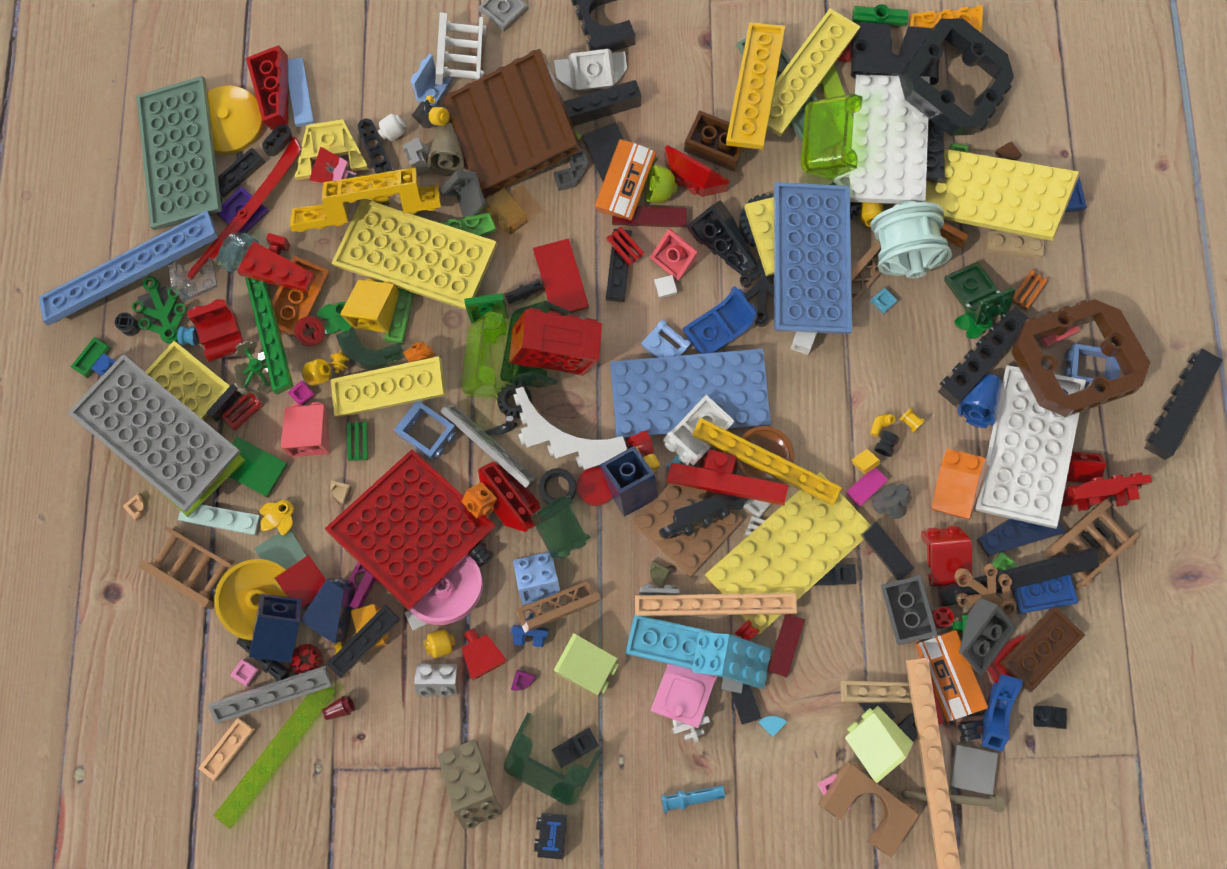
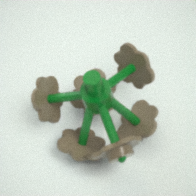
[234,340,273,395]

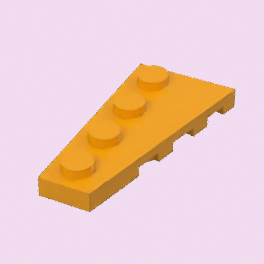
[909,5,983,33]

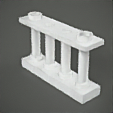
[435,12,486,85]

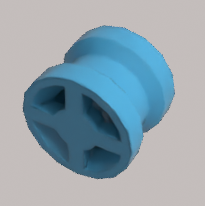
[177,326,199,346]

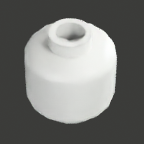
[378,114,406,141]

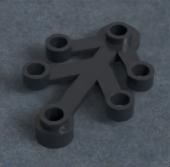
[740,259,774,327]

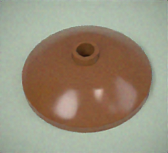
[737,426,794,482]

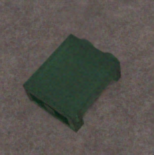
[530,496,591,559]

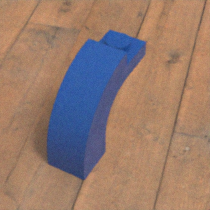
[982,674,1022,751]

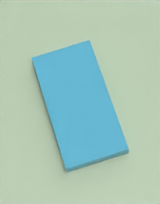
[625,615,713,669]

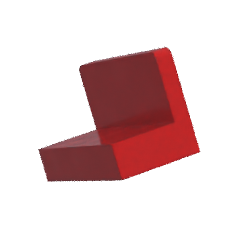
[1066,451,1106,482]

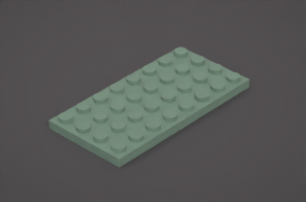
[136,76,222,230]

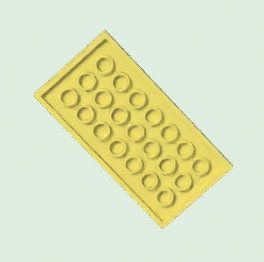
[925,149,1079,241]
[332,199,498,310]
[704,472,871,635]

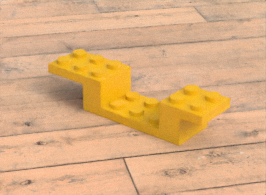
[290,167,441,232]

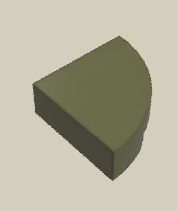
[650,561,670,588]

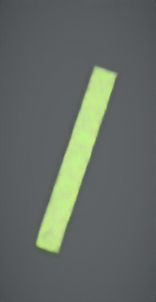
[213,687,336,829]

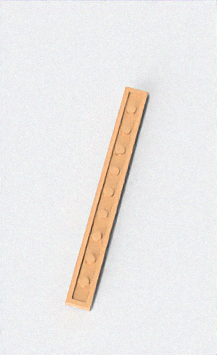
[906,657,961,869]

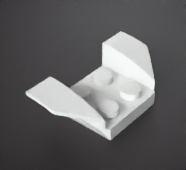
[554,49,627,91]

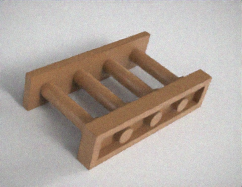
[1044,499,1140,588]
[139,526,234,609]

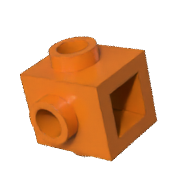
[403,341,435,363]
[462,482,497,518]

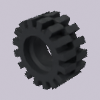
[497,382,533,419]

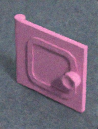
[651,664,717,728]

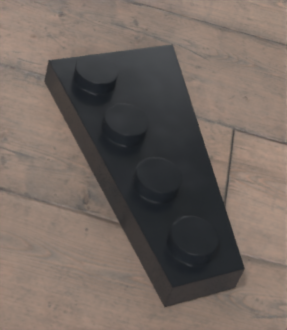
[926,118,945,184]

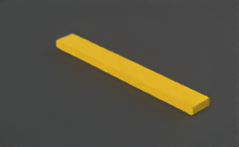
[691,418,842,506]

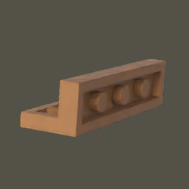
[851,240,881,306]
[515,580,601,633]

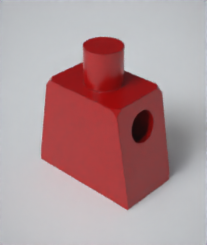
[699,449,738,475]
[462,628,508,680]

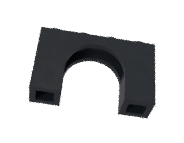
[571,0,635,52]

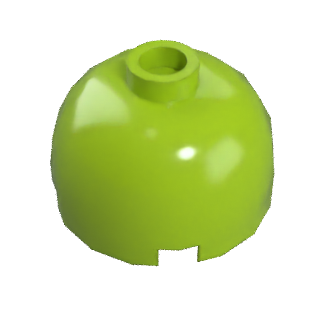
[645,165,678,203]

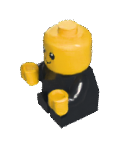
[412,96,450,128]

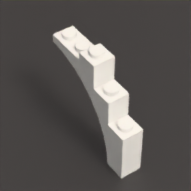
[513,387,627,470]

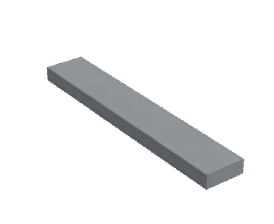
[440,404,537,488]
[208,666,333,724]

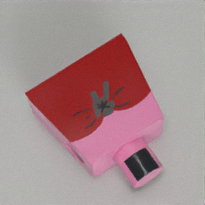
[309,147,357,185]

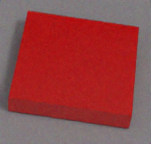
[274,554,326,608]

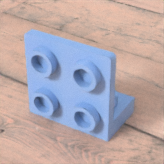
[411,54,453,107]
[513,552,561,605]

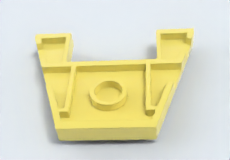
[295,119,368,180]

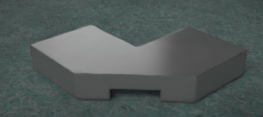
[554,147,589,191]

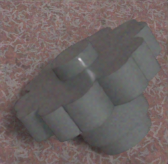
[872,483,912,519]

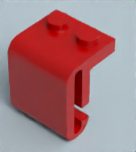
[187,299,244,362]
[921,526,972,587]

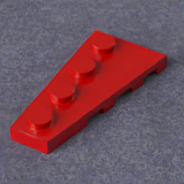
[237,241,315,293]

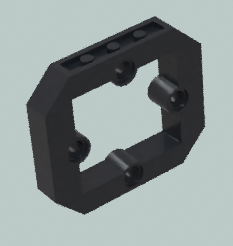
[899,18,1014,136]

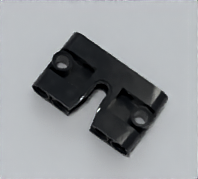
[850,22,940,85]

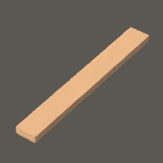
[635,593,797,616]

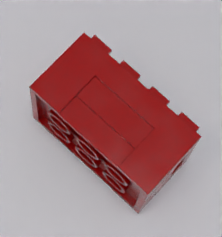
[509,307,602,376]

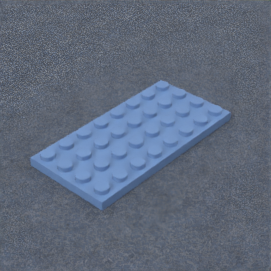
[774,182,852,334]
[610,349,771,438]

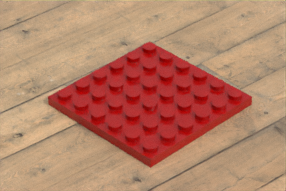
[324,449,496,611]

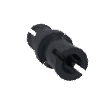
[504,279,543,305]

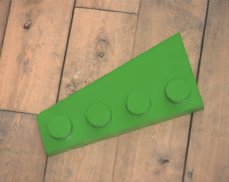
[436,213,497,237]

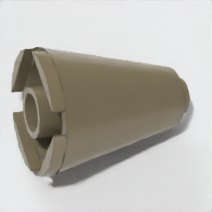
[427,123,464,176]

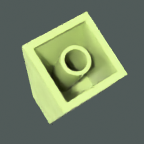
[554,633,619,696]
[845,706,913,783]

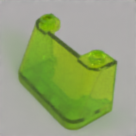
[801,94,863,179]
[461,310,507,399]

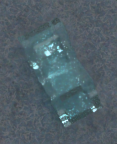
[216,232,259,273]

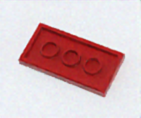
[533,238,589,316]

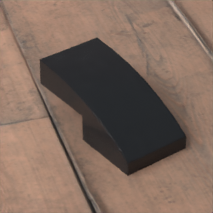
[814,564,857,586]
[551,728,599,768]

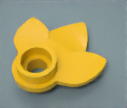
[259,500,294,536]

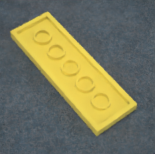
[331,356,446,418]

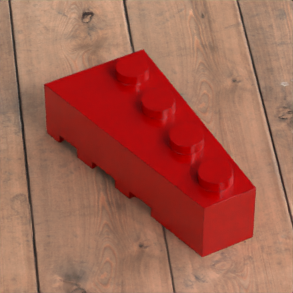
[246,45,289,130]

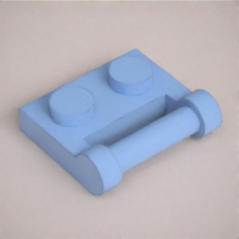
[641,319,692,358]

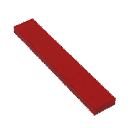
[667,462,789,506]

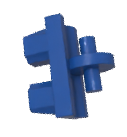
[511,613,549,647]

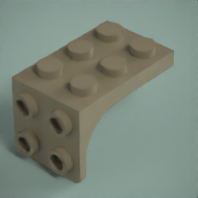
[437,739,502,828]

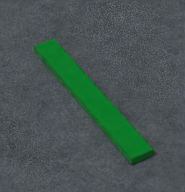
[245,277,294,395]

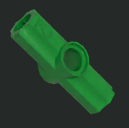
[852,4,908,27]

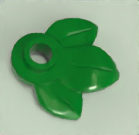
[317,302,352,334]
[954,308,993,339]

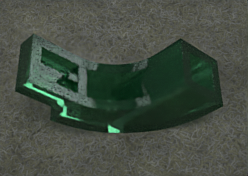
[336,329,405,371]

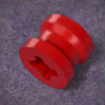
[932,607,954,629]
[735,620,760,641]

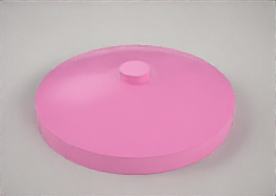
[410,555,483,625]

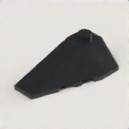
[686,200,757,275]

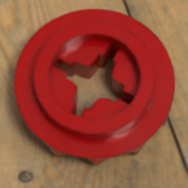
[294,316,325,347]
[290,644,322,675]

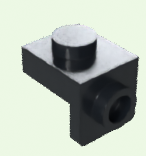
[1033,706,1067,729]

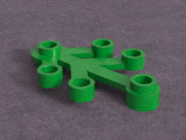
[132,276,188,344]

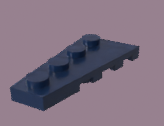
[977,519,1066,557]

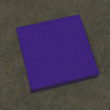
[216,186,269,237]

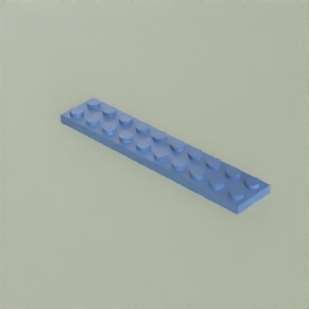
[39,210,218,326]

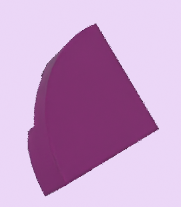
[511,670,536,691]

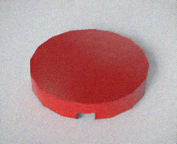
[577,467,612,506]

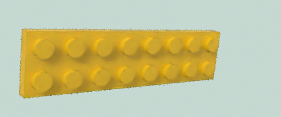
[726,22,785,150]

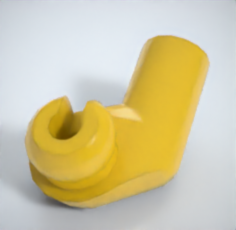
[870,413,896,437]

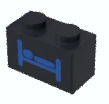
[534,813,567,860]

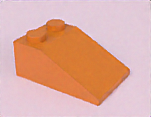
[931,448,989,520]

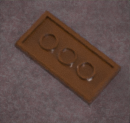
[999,606,1085,693]

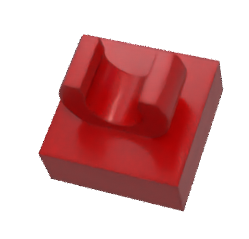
[266,233,290,255]

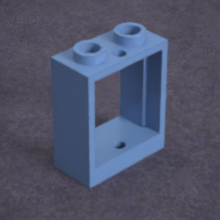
[1063,344,1120,391]
[394,401,457,461]

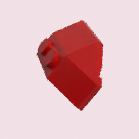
[664,145,730,197]
[478,461,541,532]

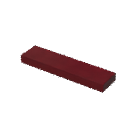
[612,206,687,228]

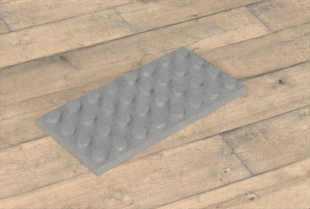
[68,354,241,513]

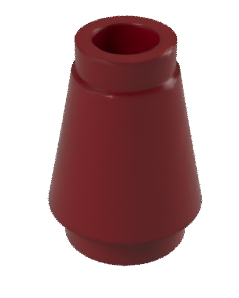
[322,696,355,720]

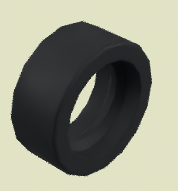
[539,468,577,507]

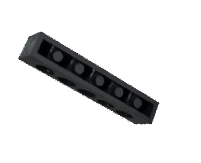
[938,307,1029,407]

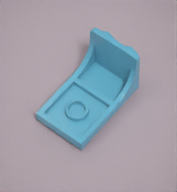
[692,632,771,689]

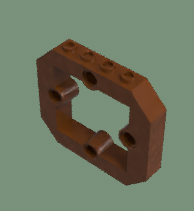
[1011,299,1150,417]

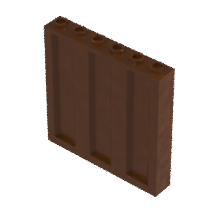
[443,48,582,198]

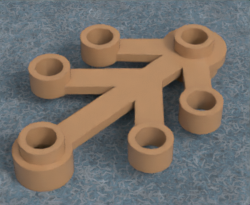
[954,564,1017,616]

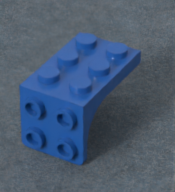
[682,286,758,354]

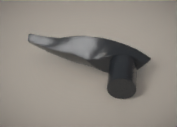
[484,415,518,435]

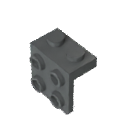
[439,170,485,219]

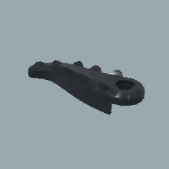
[658,494,752,540]

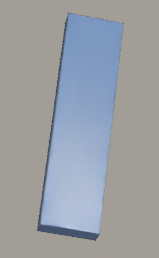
[288,57,315,127]

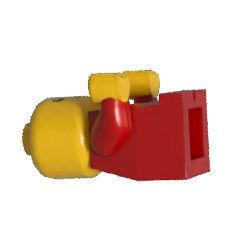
[626,430,660,474]

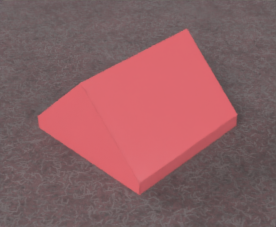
[650,228,698,281]

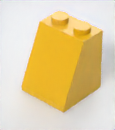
[341,279,399,333]

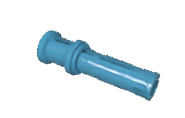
[661,785,725,814]

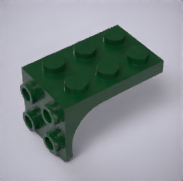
[944,262,1015,325]

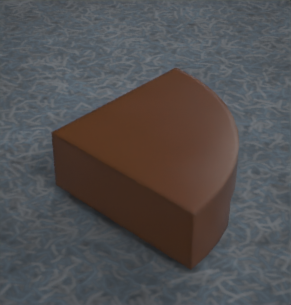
[995,141,1022,160]

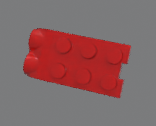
[1062,472,1152,511]

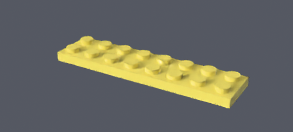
[767,8,860,137]

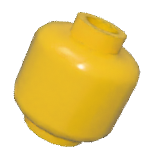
[860,202,884,227]
[302,359,331,386]
[424,629,455,658]

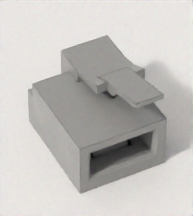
[402,137,431,176]

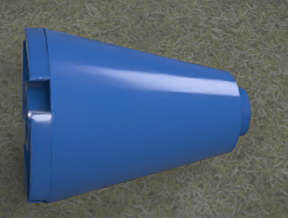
[957,374,1002,428]

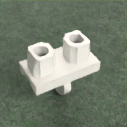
[672,714,710,743]

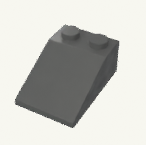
[959,598,1017,676]

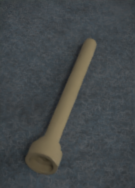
[902,790,1005,812]

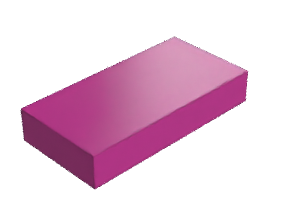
[846,467,888,507]

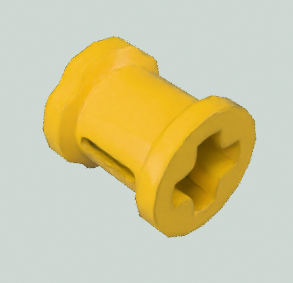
[899,407,925,432]

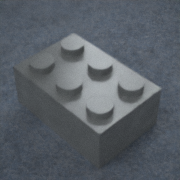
[881,575,938,646]

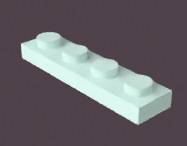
[178,505,261,536]

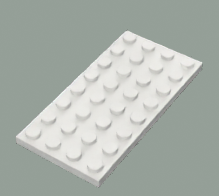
[849,75,930,204]
[975,365,1086,529]

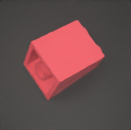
[281,402,330,457]

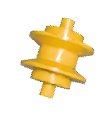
[329,350,349,373]

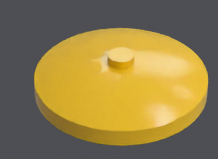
[207,86,264,155]
[214,559,287,640]

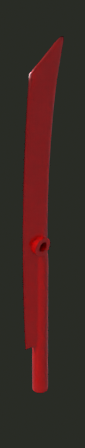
[186,137,302,280]

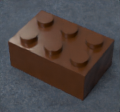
[684,110,745,171]

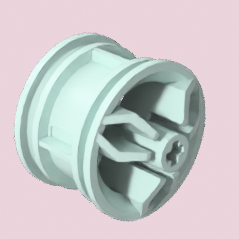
[871,201,952,279]

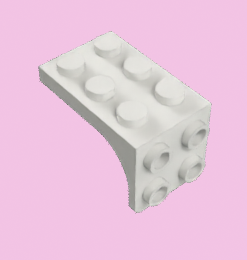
[663,395,735,466]

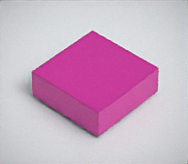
[288,380,316,406]

